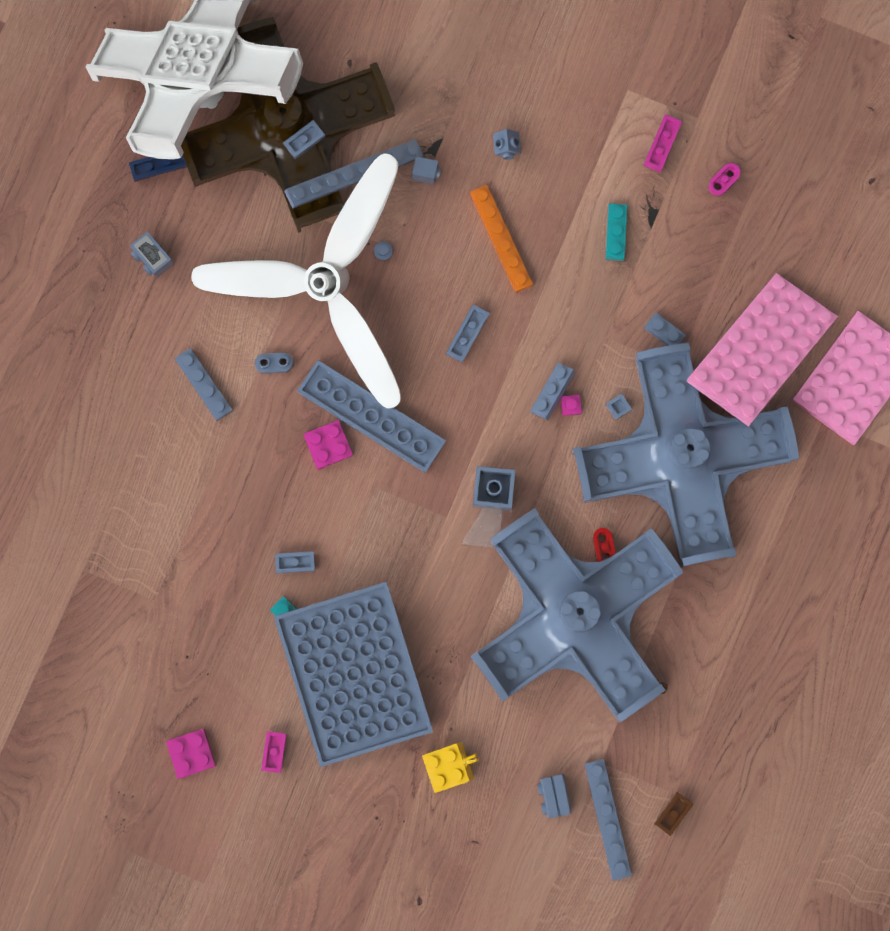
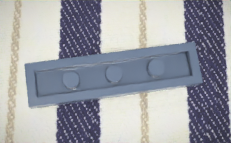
[174,348,233,421]

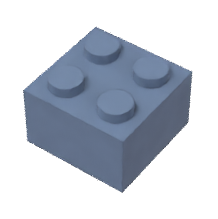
[472,466,515,511]

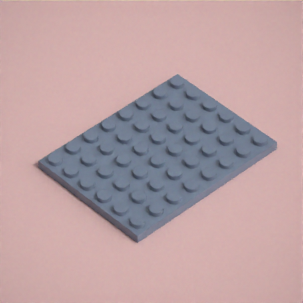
[274,581,433,767]

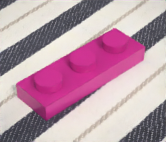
[643,115,682,173]

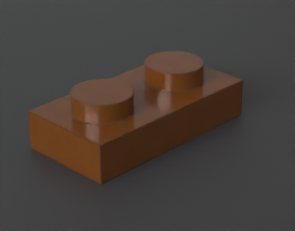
[654,792,693,836]

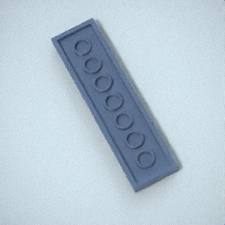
[297,360,446,474]

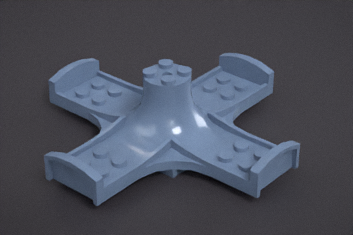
[571,343,799,568]
[470,508,684,723]

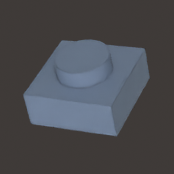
[605,394,632,421]

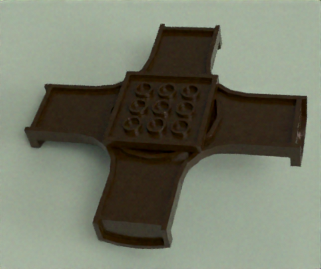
[181,17,395,233]

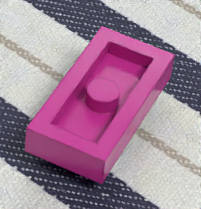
[261,731,287,773]

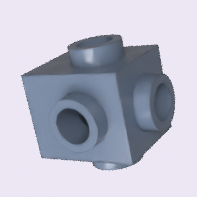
[493,129,521,160]

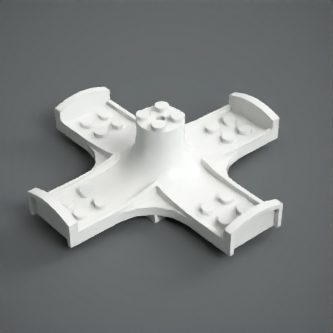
[86,0,304,159]

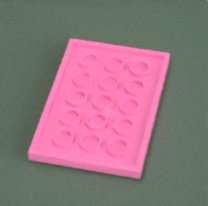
[792,311,890,446]

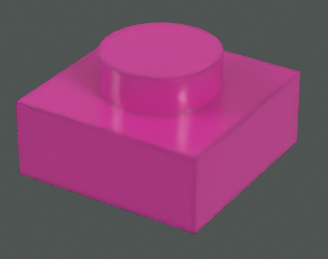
[560,395,582,416]

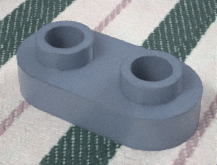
[255,353,293,374]

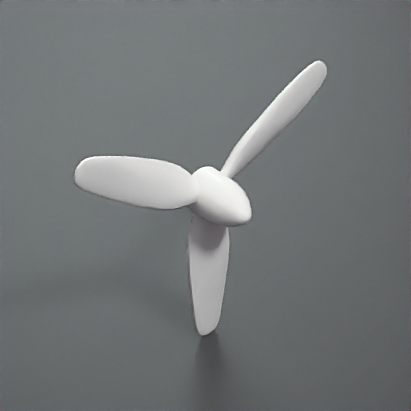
[192,154,401,408]

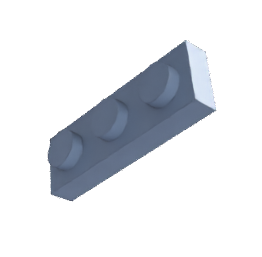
[446,305,490,363]
[530,363,576,421]

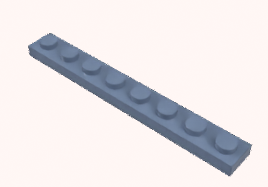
[284,139,424,208]

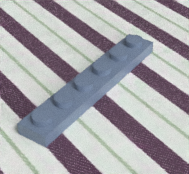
[584,759,632,881]

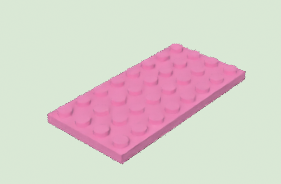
[687,273,838,427]

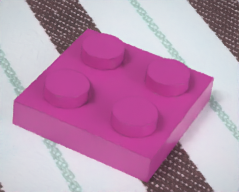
[303,420,353,470]
[166,729,216,779]

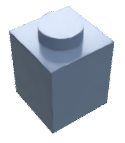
[412,156,441,184]

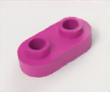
[708,163,740,196]

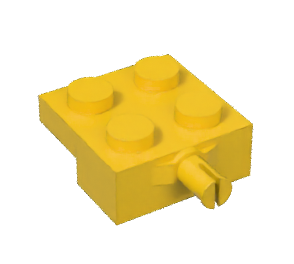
[422,742,479,793]

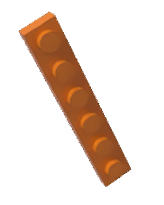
[470,185,533,293]

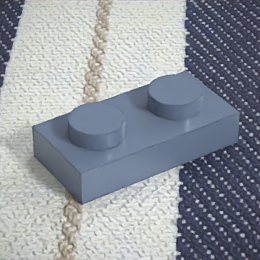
[283,120,325,159]
[644,313,686,346]
[275,551,315,574]

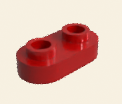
[592,528,616,562]

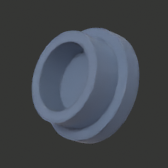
[374,242,393,261]

